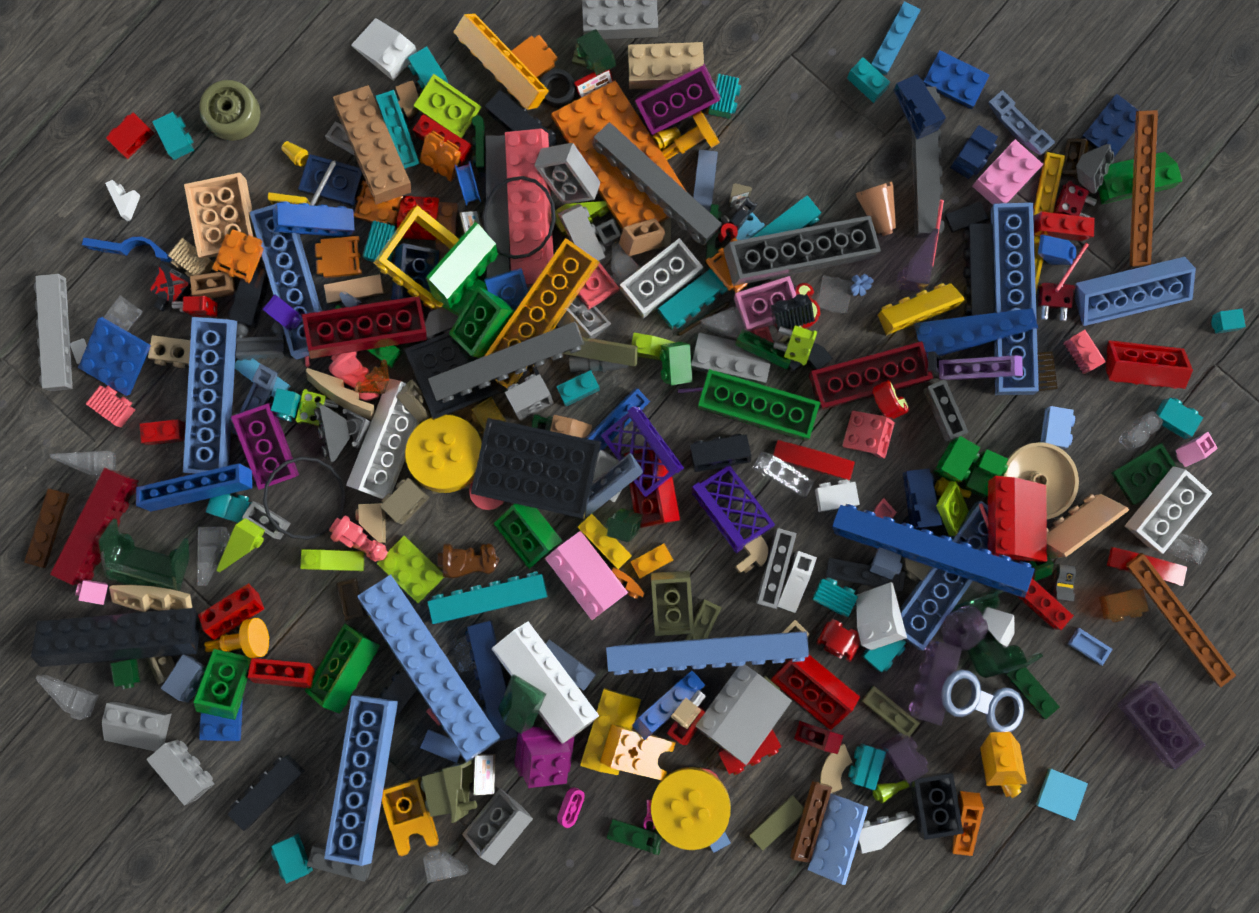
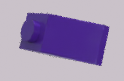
[263,294,302,331]

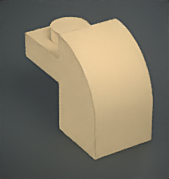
[735,531,768,573]

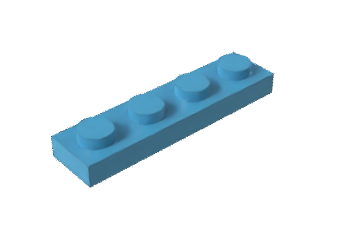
[871,1,921,75]

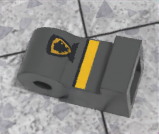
[1051,564,1076,602]

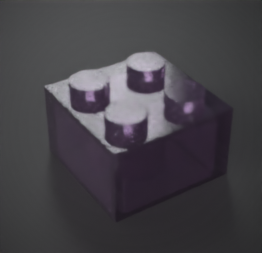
[880,733,929,784]

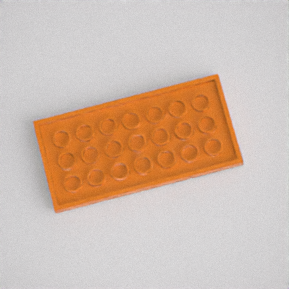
[551,80,687,230]

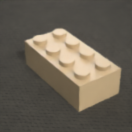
[628,42,704,89]

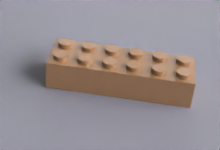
[333,85,411,204]

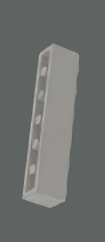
[34,274,73,391]

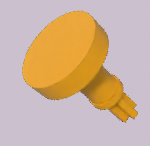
[661,110,720,160]
[204,618,269,658]

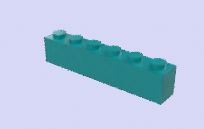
[428,572,548,624]

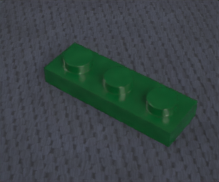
[705,204,722,264]
[735,328,791,369]
[1005,662,1060,720]

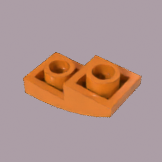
[612,567,644,599]

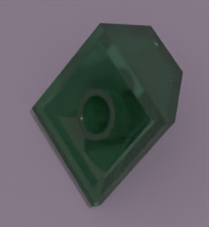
[498,674,546,733]

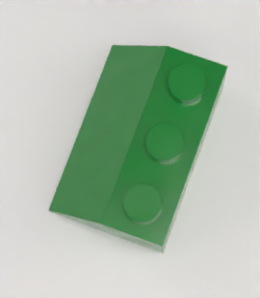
[449,286,515,358]
[494,504,562,569]

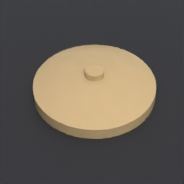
[1001,442,1079,519]

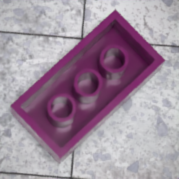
[635,63,721,135]
[231,403,299,490]

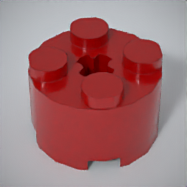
[816,619,861,662]

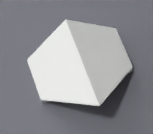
[978,607,1014,648]

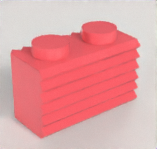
[1063,330,1106,374]
[86,385,135,428]

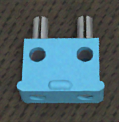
[721,204,765,240]

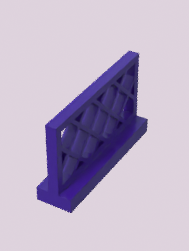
[601,406,684,497]
[692,466,775,553]

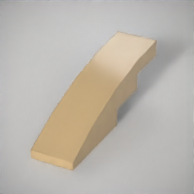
[306,368,375,420]
[109,585,192,612]

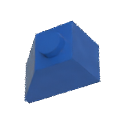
[1038,235,1076,265]

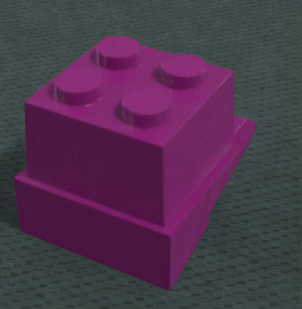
[514,726,574,788]

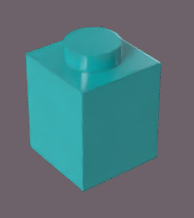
[1211,309,1246,334]

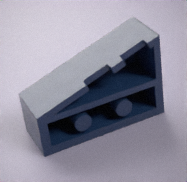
[893,74,946,140]
[903,469,942,529]

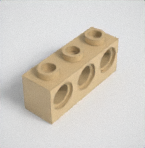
[148,335,191,368]

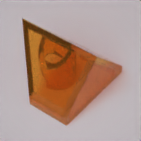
[354,359,389,394]

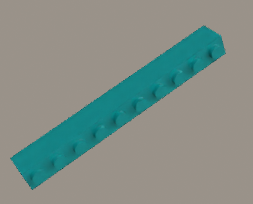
[658,195,821,330]

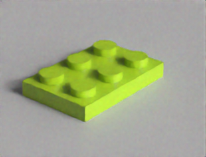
[413,74,481,138]
[377,536,444,604]

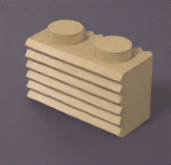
[168,238,214,277]

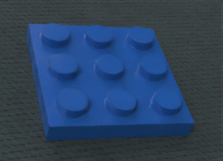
[78,317,151,396]

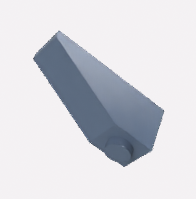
[546,639,596,691]

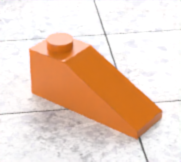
[952,791,984,856]

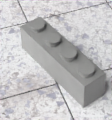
[755,528,797,609]

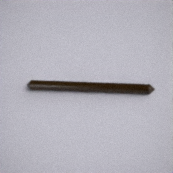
[677,301,730,336]

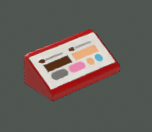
[575,66,613,98]

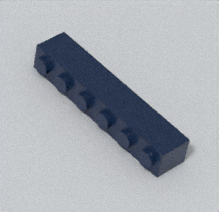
[465,621,518,742]

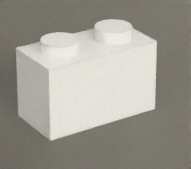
[815,480,860,512]

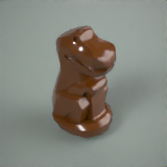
[438,543,499,578]

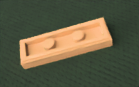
[324,274,384,304]

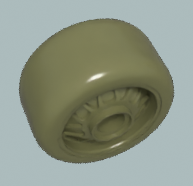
[199,80,261,141]

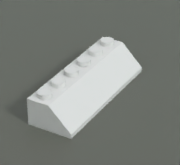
[346,378,419,499]
[492,622,599,744]

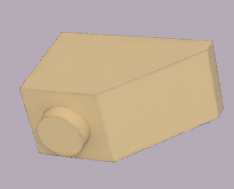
[355,503,386,543]

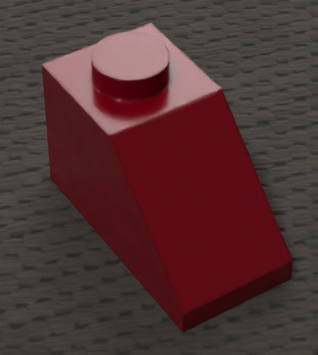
[794,721,844,754]

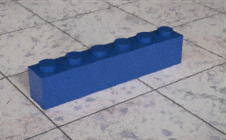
[136,464,252,512]

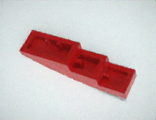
[772,440,855,481]
[1107,547,1187,586]

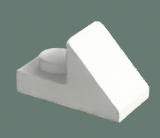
[106,180,140,221]

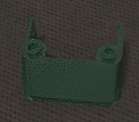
[98,518,190,591]
[951,588,1043,678]

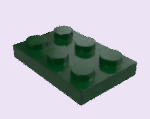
[1111,443,1177,505]

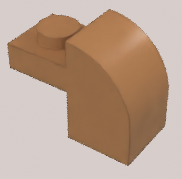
[396,80,419,120]

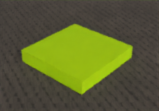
[936,481,969,536]

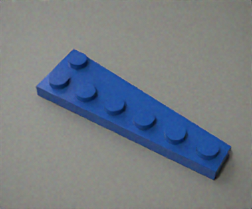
[914,308,1038,359]

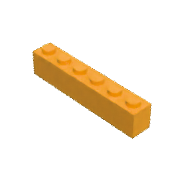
[454,14,549,110]

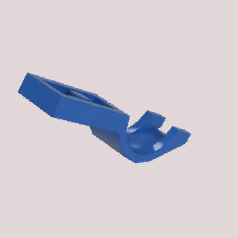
[82,237,172,263]

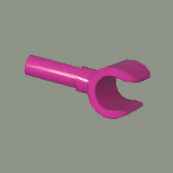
[644,800,655,829]

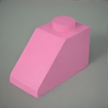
[1175,432,1218,467]
[75,580,108,605]

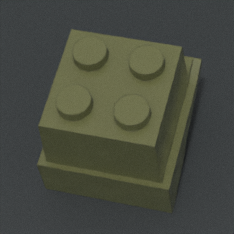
[421,758,477,823]

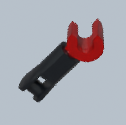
[718,197,758,243]

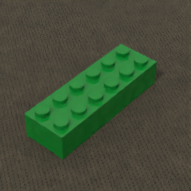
[697,369,820,442]

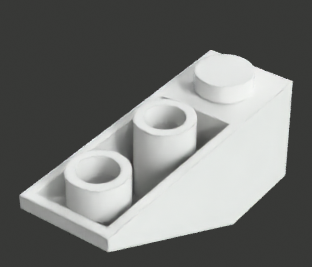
[777,551,817,613]
[857,811,915,854]

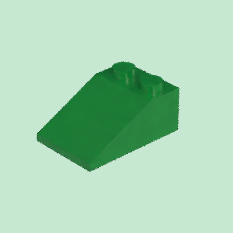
[194,649,252,720]

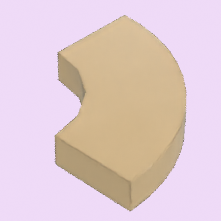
[820,743,852,793]

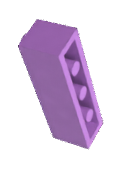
[939,356,1023,380]

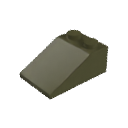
[651,571,694,636]

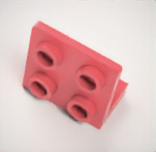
[842,411,895,459]

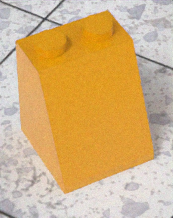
[980,732,1027,786]

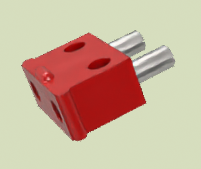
[172,296,218,317]

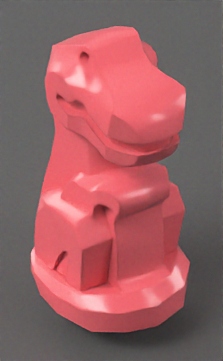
[328,351,385,401]
[329,515,388,562]

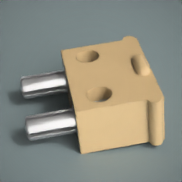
[671,690,706,729]

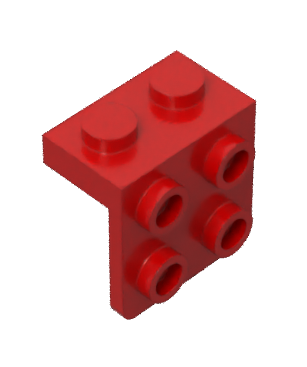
[397,196,439,240]

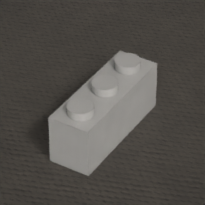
[558,204,606,261]

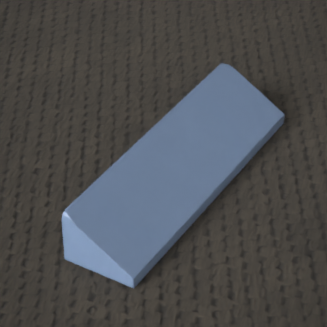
[585,453,643,517]

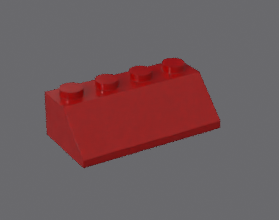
[1106,340,1193,389]
[624,446,680,529]
[771,655,860,730]

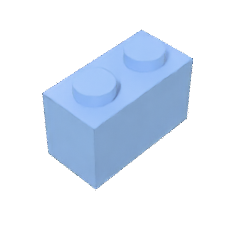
[1040,406,1075,450]

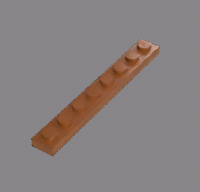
[1129,110,1158,266]
[1125,553,1236,687]

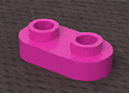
[557,787,585,828]

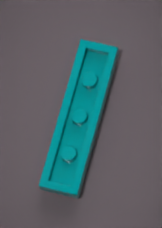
[376,90,420,169]

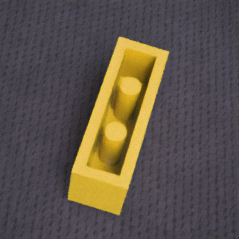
[578,514,632,569]

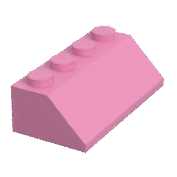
[545,531,628,620]

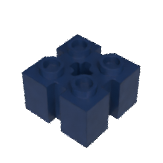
[950,125,998,179]

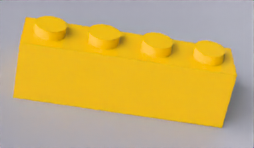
[878,283,964,335]
[580,688,641,775]

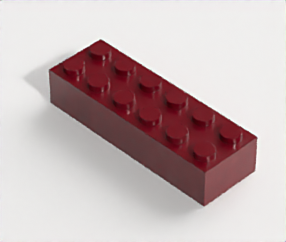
[302,296,427,359]
[809,342,933,411]
[50,467,139,585]

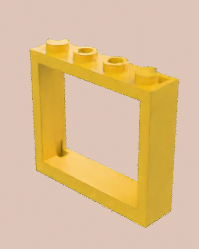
[373,206,460,310]

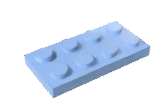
[808,793,868,885]

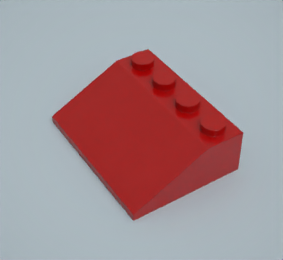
[988,476,1047,562]

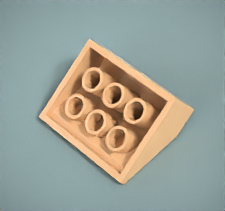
[184,173,257,258]
[1047,494,1129,558]

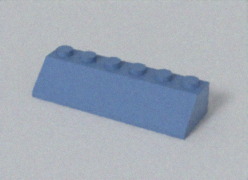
[1075,257,1196,326]

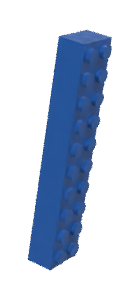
[832,504,1035,598]

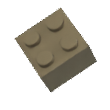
[381,478,430,525]

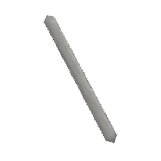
[309,160,336,206]

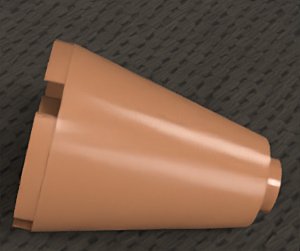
[855,181,896,236]

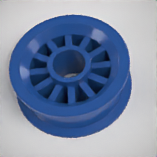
[455,161,481,206]

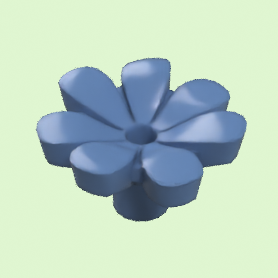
[850,274,874,296]

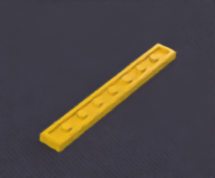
[1033,152,1065,292]

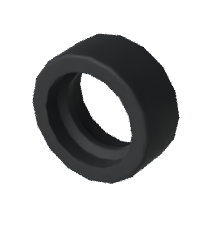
[540,69,575,108]

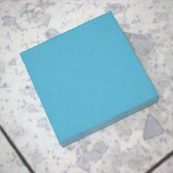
[1036,768,1088,821]

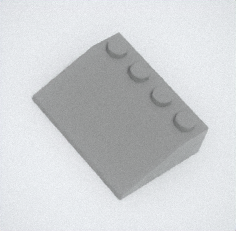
[696,664,792,765]

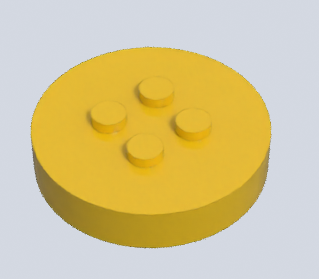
[405,415,482,493]
[651,767,731,850]

